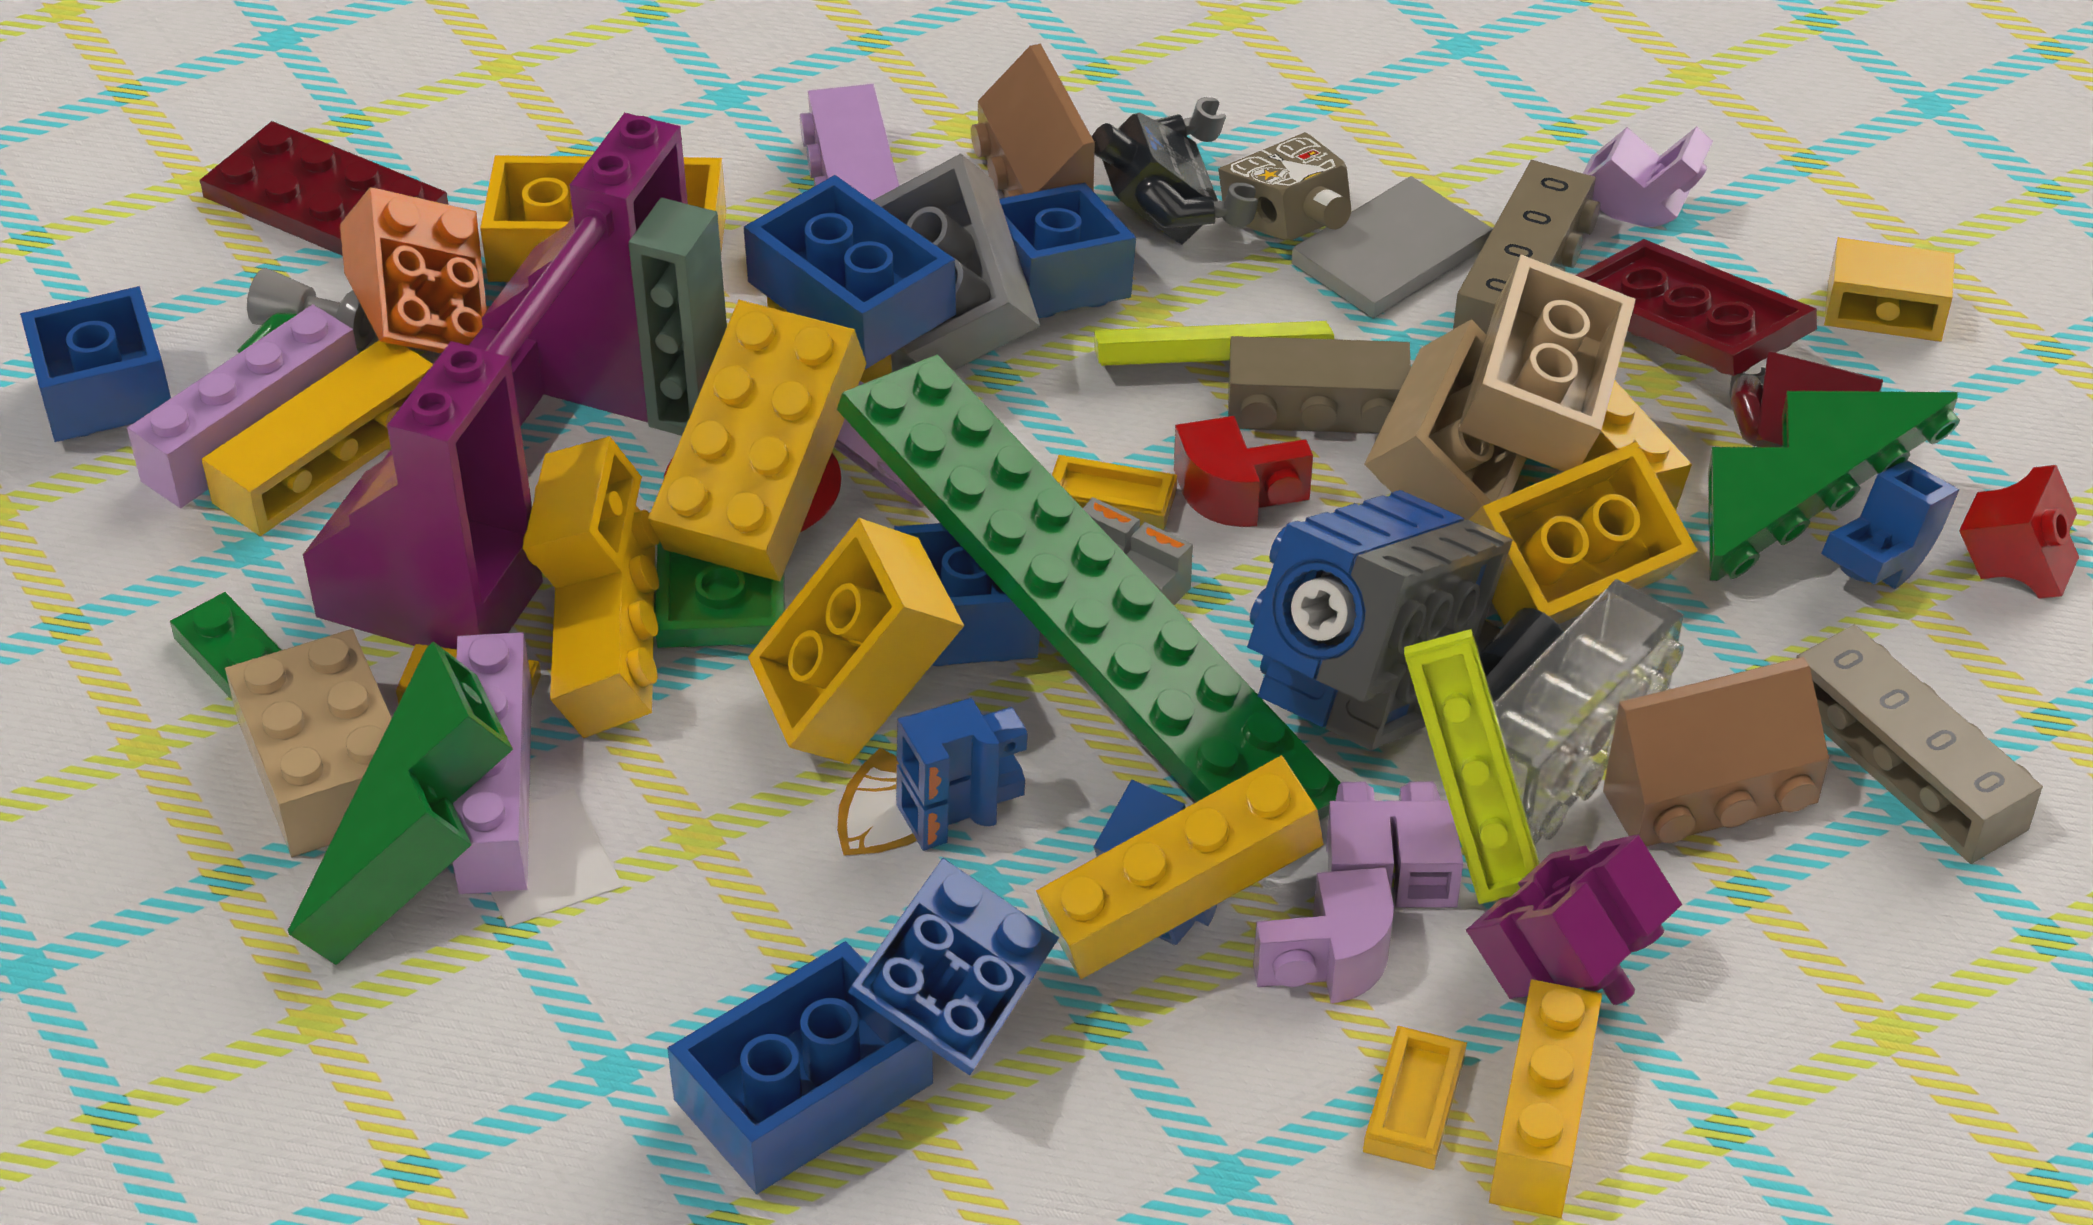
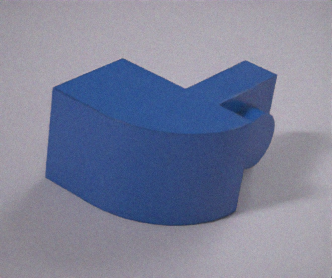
[1821,460,1960,589]

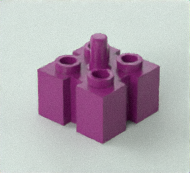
[1466,834,1683,1005]

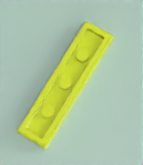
[1094,321,1334,366]
[1404,629,1540,905]

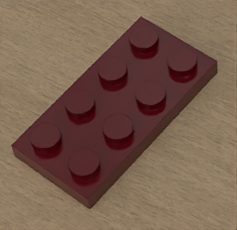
[200,121,449,256]
[1575,239,1817,377]

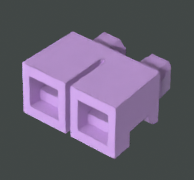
[1326,782,1463,907]

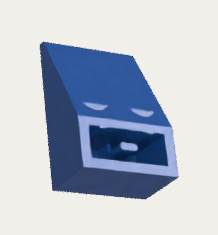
[848,858,1059,1076]

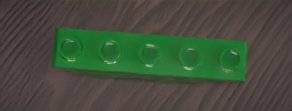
[1708,391,1960,581]
[288,642,513,965]

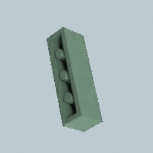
[629,198,727,436]

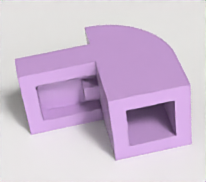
[1583,126,1713,227]
[1253,867,1394,1003]

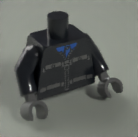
[1092,97,1259,245]

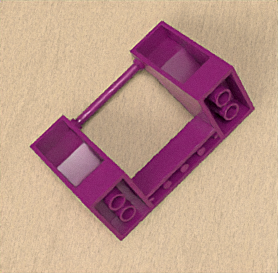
[303,112,688,649]

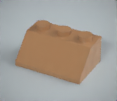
[971,43,1095,198]
[1603,657,1829,847]

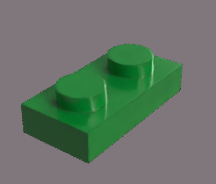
[170,592,281,701]

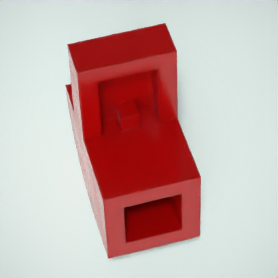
[1174,416,1313,527]

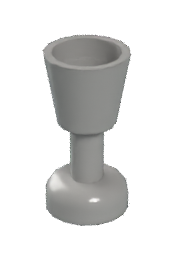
[247,268,375,349]

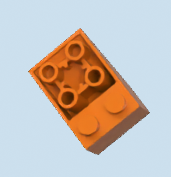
[340,187,487,353]

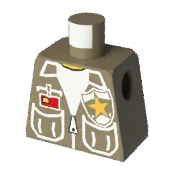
[1218,132,1351,240]

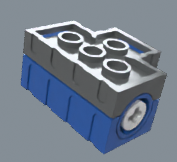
[1247,490,1513,751]

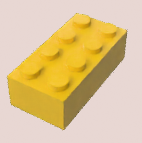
[480,155,727,282]
[648,299,867,581]

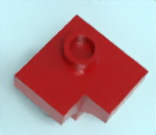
[1959,465,2079,599]

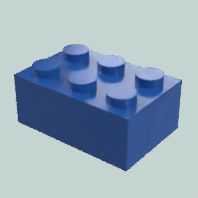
[744,175,956,369]
[667,941,933,1195]

